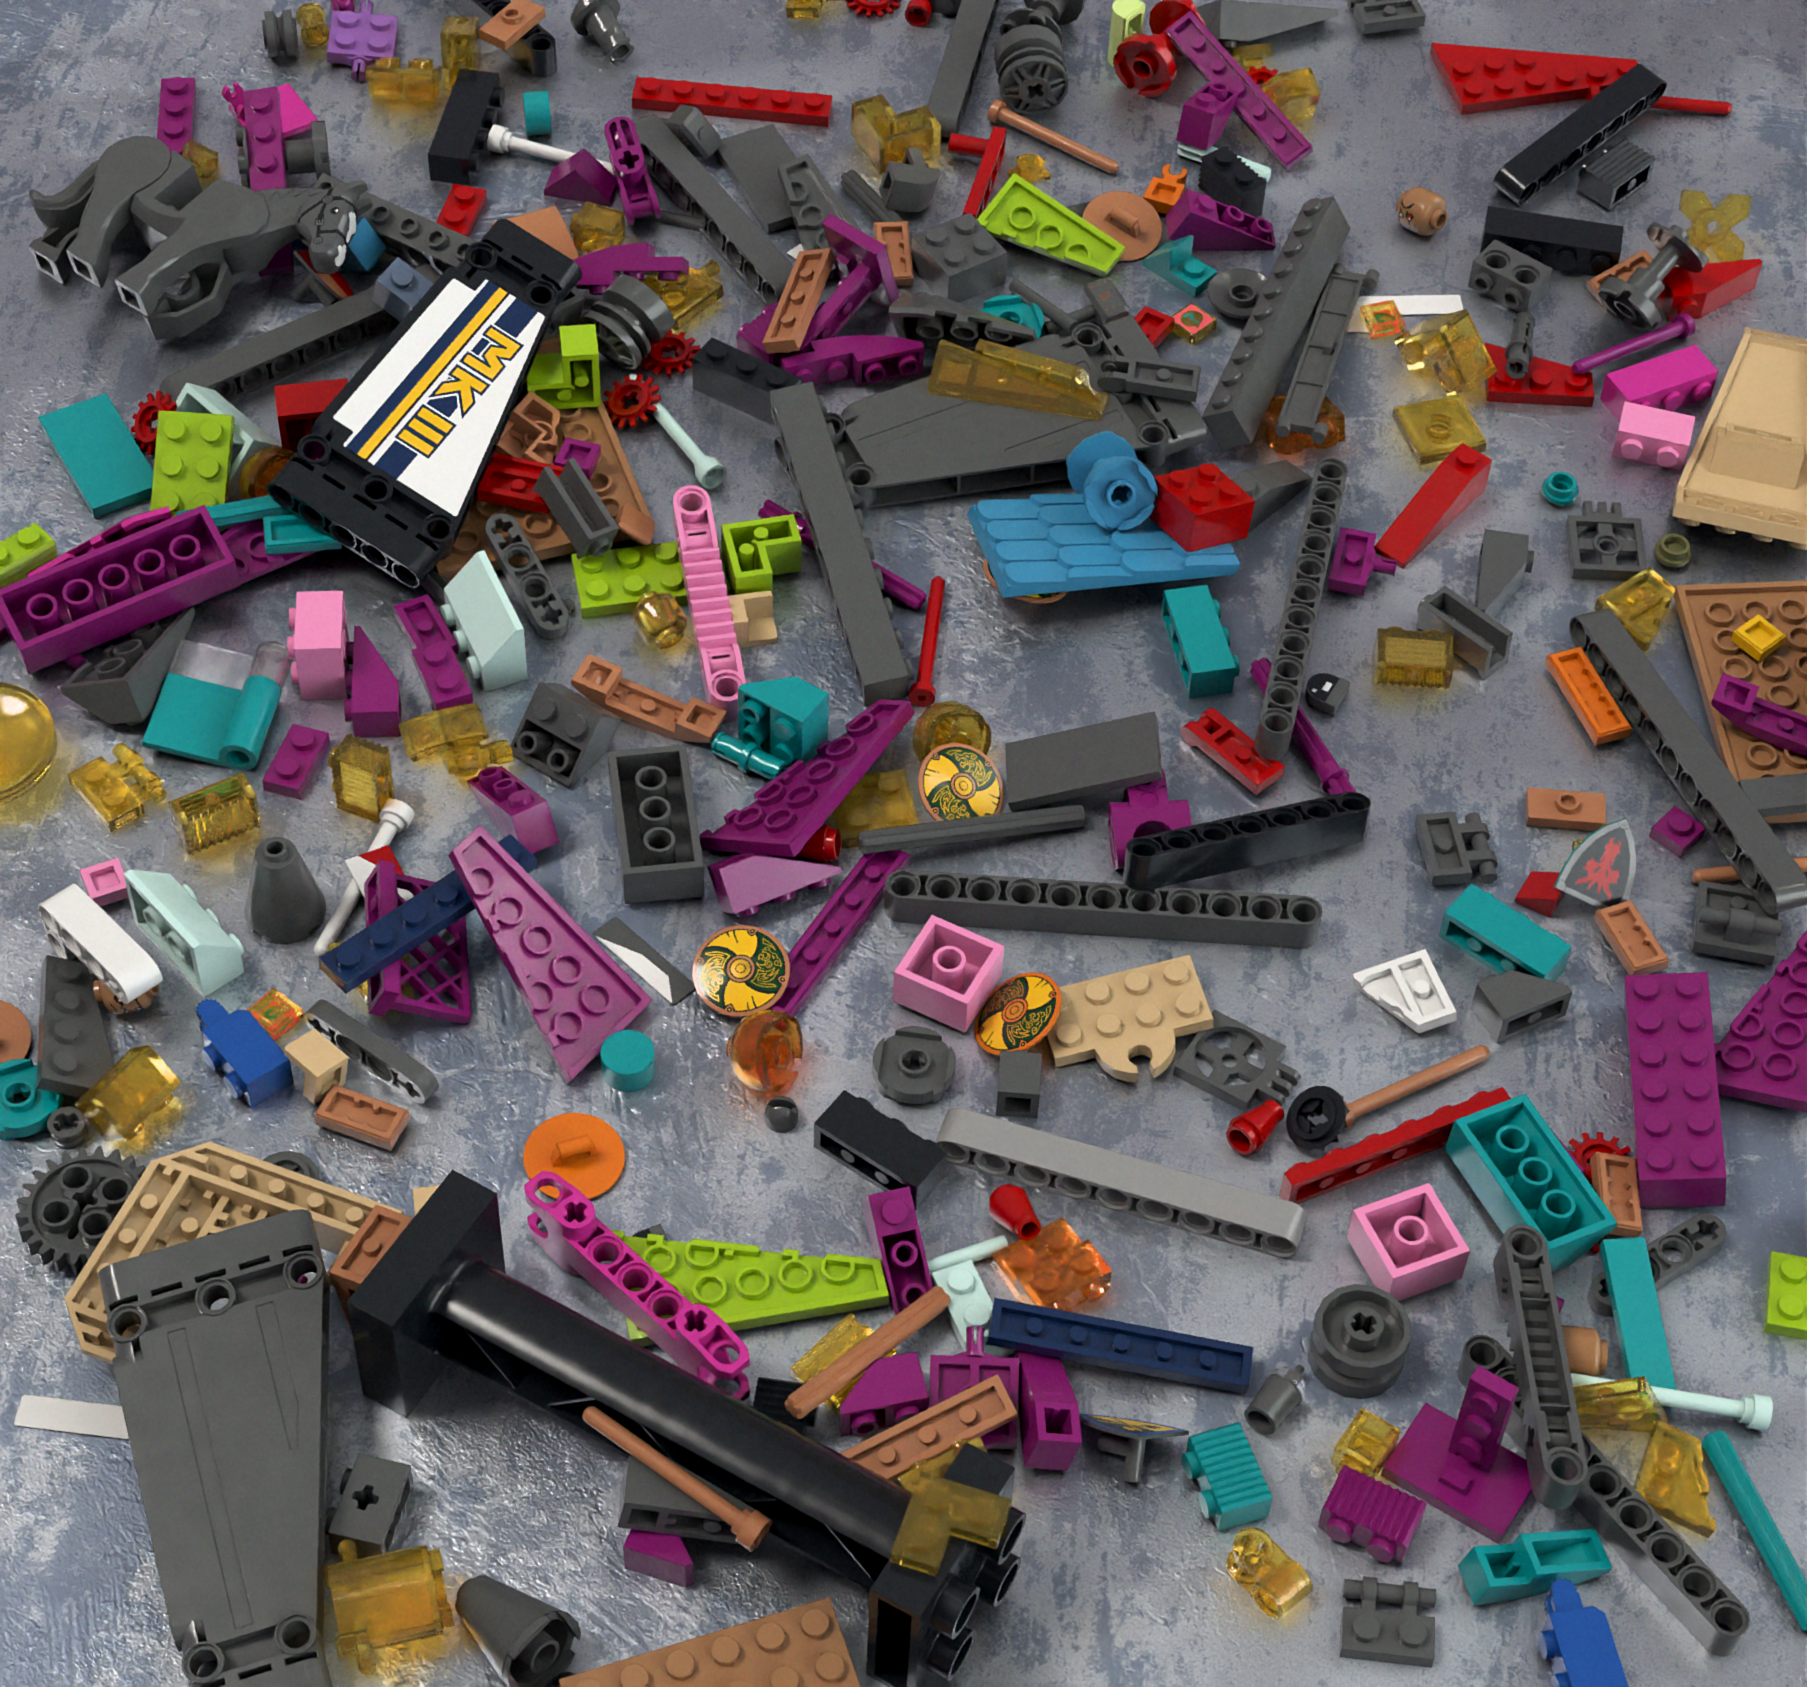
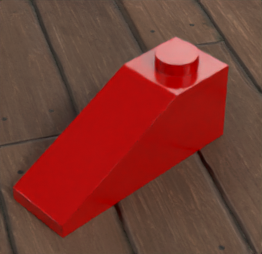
[1657,259,1762,322]

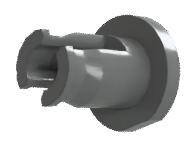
[570,0,635,64]

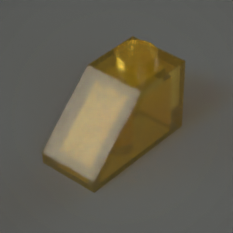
[1259,67,1321,121]

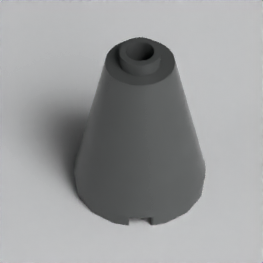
[245,837,327,945]
[455,1575,581,1687]

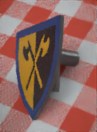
[1079,1413,1189,1482]

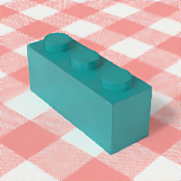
[1161,585,1240,698]
[1439,883,1572,982]

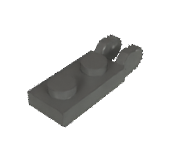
[1097,354,1201,402]

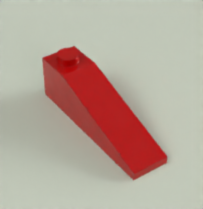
[1374,443,1492,569]

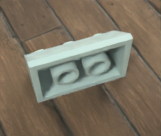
[176,383,282,499]
[440,550,528,692]
[123,869,244,997]

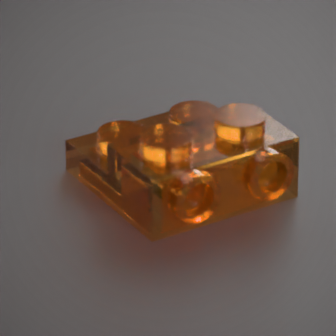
[1261,395,1345,455]
[991,1217,1112,1312]

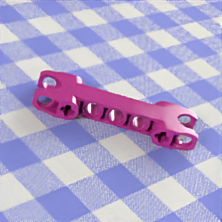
[524,1171,750,1401]

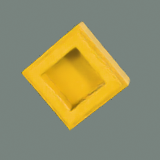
[1731,614,1786,662]

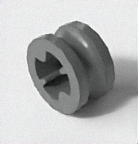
[47,1106,88,1150]

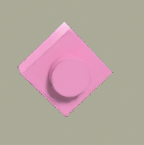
[79,858,129,907]

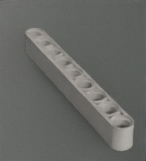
[935,1108,1308,1258]

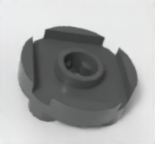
[872,1026,956,1104]

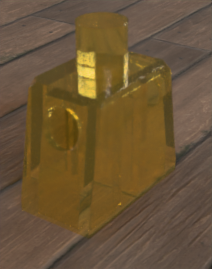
[440,16,481,90]

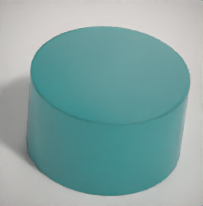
[523,90,552,136]
[600,1030,655,1092]

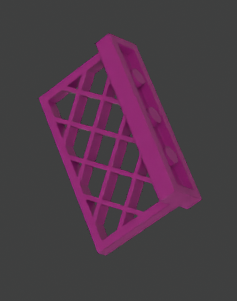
[364,860,471,1025]

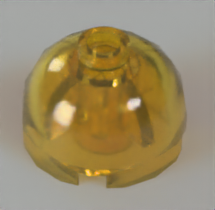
[912,700,991,764]

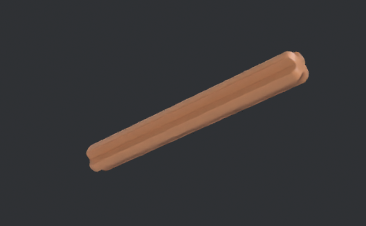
[784,1286,951,1419]

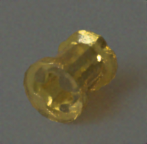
[296,3,329,47]

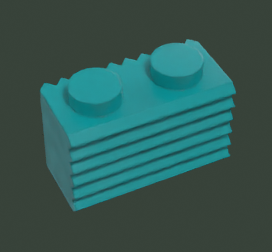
[1182,1422,1273,1531]

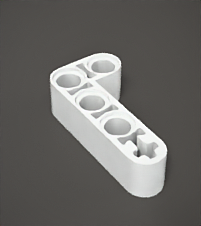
[38,883,163,1004]

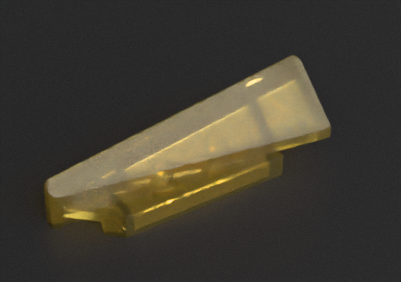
[927,339,1109,420]

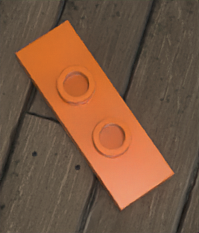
[1545,647,1632,746]

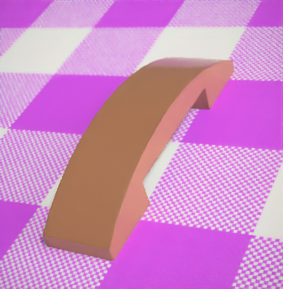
[571,653,727,743]

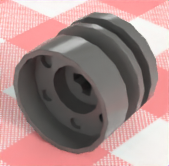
[994,24,1068,115]
[579,274,675,370]

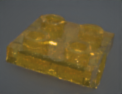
[366,57,442,101]

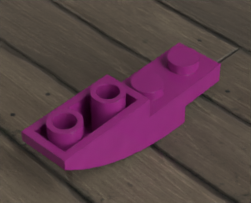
[573,243,689,295]
[781,335,924,387]

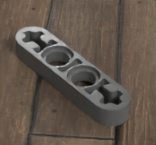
[485,513,569,640]
[304,999,439,1104]
[1587,1214,1727,1317]

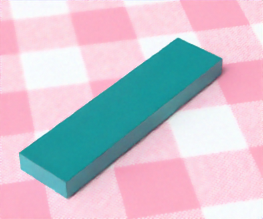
[1599,1237,1676,1410]

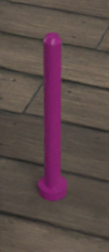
[1572,313,1696,375]

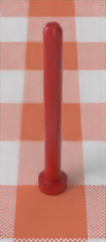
[1586,85,1732,115]
[908,576,945,707]

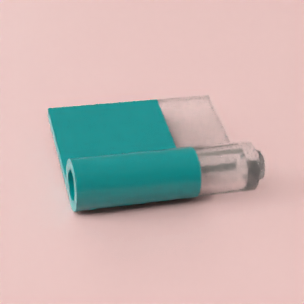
[142,639,293,771]

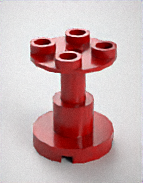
[1113,0,1206,97]

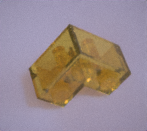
[851,94,941,174]
[1394,309,1497,396]

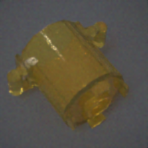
[323,1539,454,1675]

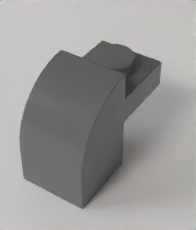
[879,146,940,212]

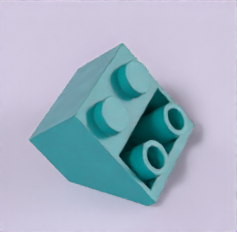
[738,677,829,766]

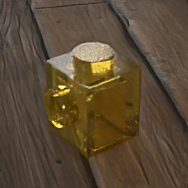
[570,201,625,253]

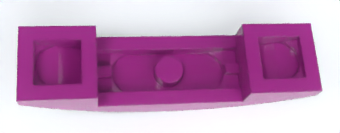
[1711,673,1807,755]

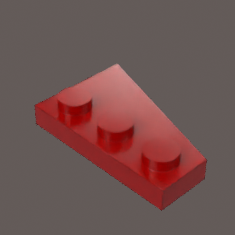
[1483,343,1594,407]

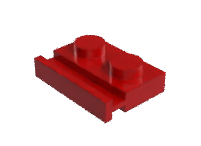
[477,453,564,514]

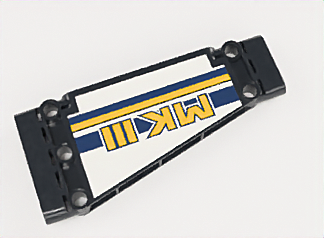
[267,219,582,588]

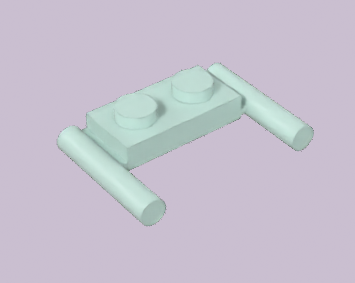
[927,1235,1015,1358]

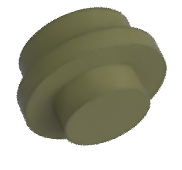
[1654,533,1692,567]

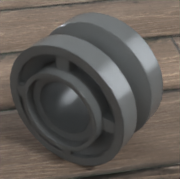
[262,9,298,58]

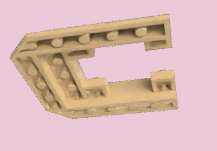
[64,1141,404,1365]

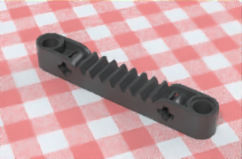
[1493,1224,1588,1510]

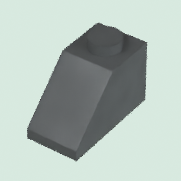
[1471,970,1572,1044]

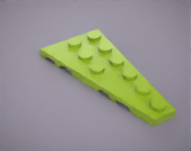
[611,1230,889,1347]

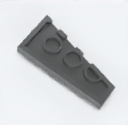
[777,154,862,280]
[36,955,124,1106]

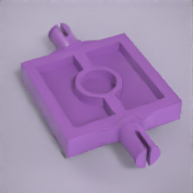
[327,0,398,82]

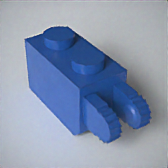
[196,998,294,1109]
[1538,1578,1629,1687]

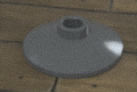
[1208,268,1268,319]

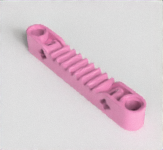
[673,485,746,722]

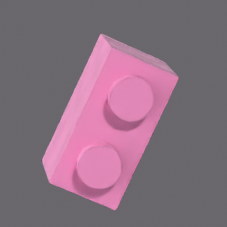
[1612,401,1695,471]

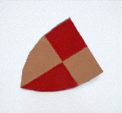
[290,250,354,307]

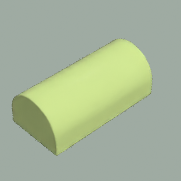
[1107,0,1145,67]

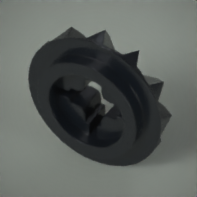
[1286,1086,1350,1152]

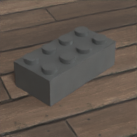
[608,744,704,904]

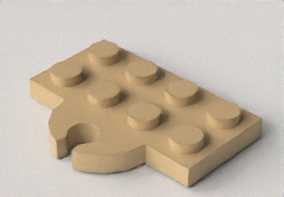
[1045,954,1214,1082]

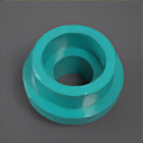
[1542,472,1579,505]

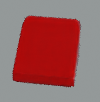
[1514,871,1565,918]

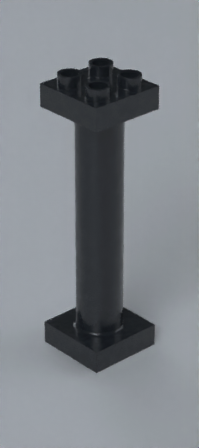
[347,1170,1026,1687]

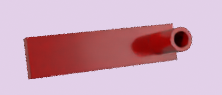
[948,126,1007,219]

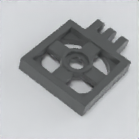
[1566,501,1647,582]
[1173,1010,1301,1112]

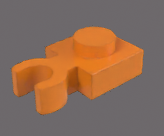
[1143,164,1187,214]

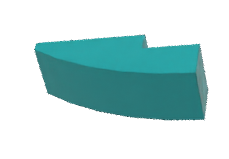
[1458,1529,1612,1606]

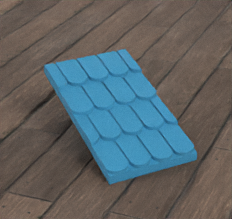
[967,494,1241,598]

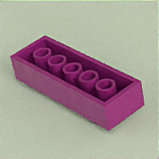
[0,505,241,675]
[1624,972,1726,1208]

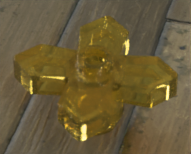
[1679,189,1751,262]

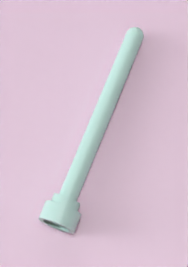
[629,374,727,489]
[1571,1373,1773,1431]

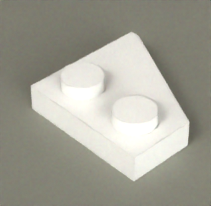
[1352,949,1457,1034]

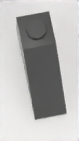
[1231,460,1313,533]
[1475,529,1534,619]
[617,1455,756,1544]

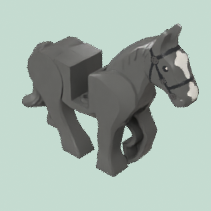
[29,136,373,340]

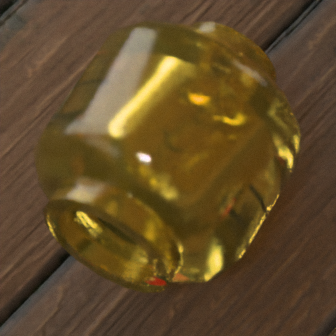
[632,591,687,649]

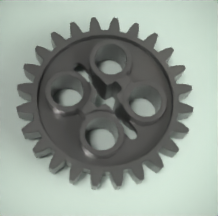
[15,1146,146,1275]

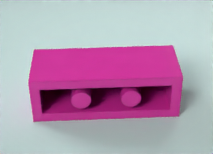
[1600,345,1719,422]

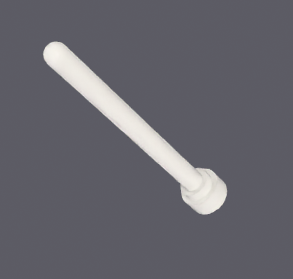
[487,124,614,176]
[314,799,415,957]

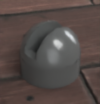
[765,1096,798,1133]

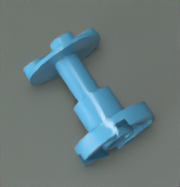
[1066,431,1158,530]

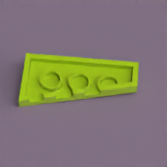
[977,173,1126,278]

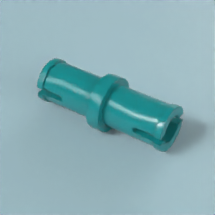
[711,732,789,781]

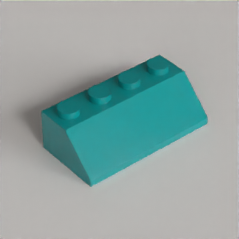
[1445,1094,1618,1273]

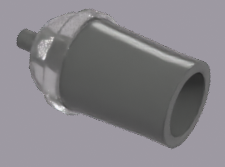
[1244,1365,1306,1435]

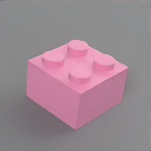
[287,590,350,700]
[893,915,1004,1033]
[1346,1183,1470,1301]

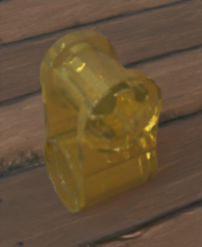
[1226,1527,1313,1620]

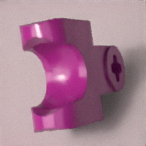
[604,117,662,226]
[1107,769,1192,870]

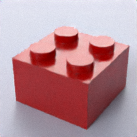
[274,378,348,464]
[1149,463,1255,552]

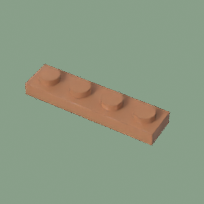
[762,248,835,354]
[840,1374,1019,1481]

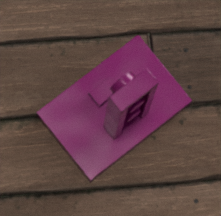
[793,213,900,355]
[1380,1365,1532,1544]

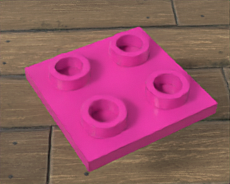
[222,82,319,139]

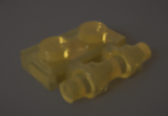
[68,743,167,832]

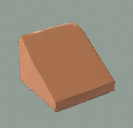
[614,504,655,545]

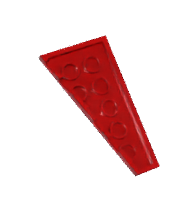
[1430,43,1638,115]

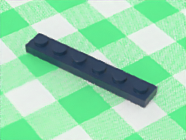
[319,834,537,994]
[986,1298,1253,1394]

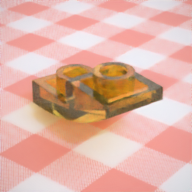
[398,703,489,762]

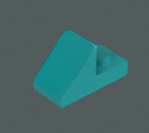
[1142,235,1218,298]

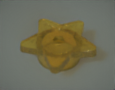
[1008,154,1051,185]

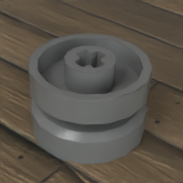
[1308,1284,1411,1399]

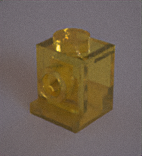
[1331,1408,1401,1479]

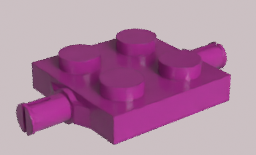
[929,1326,1019,1451]

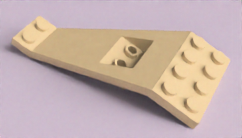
[1672,326,1807,550]

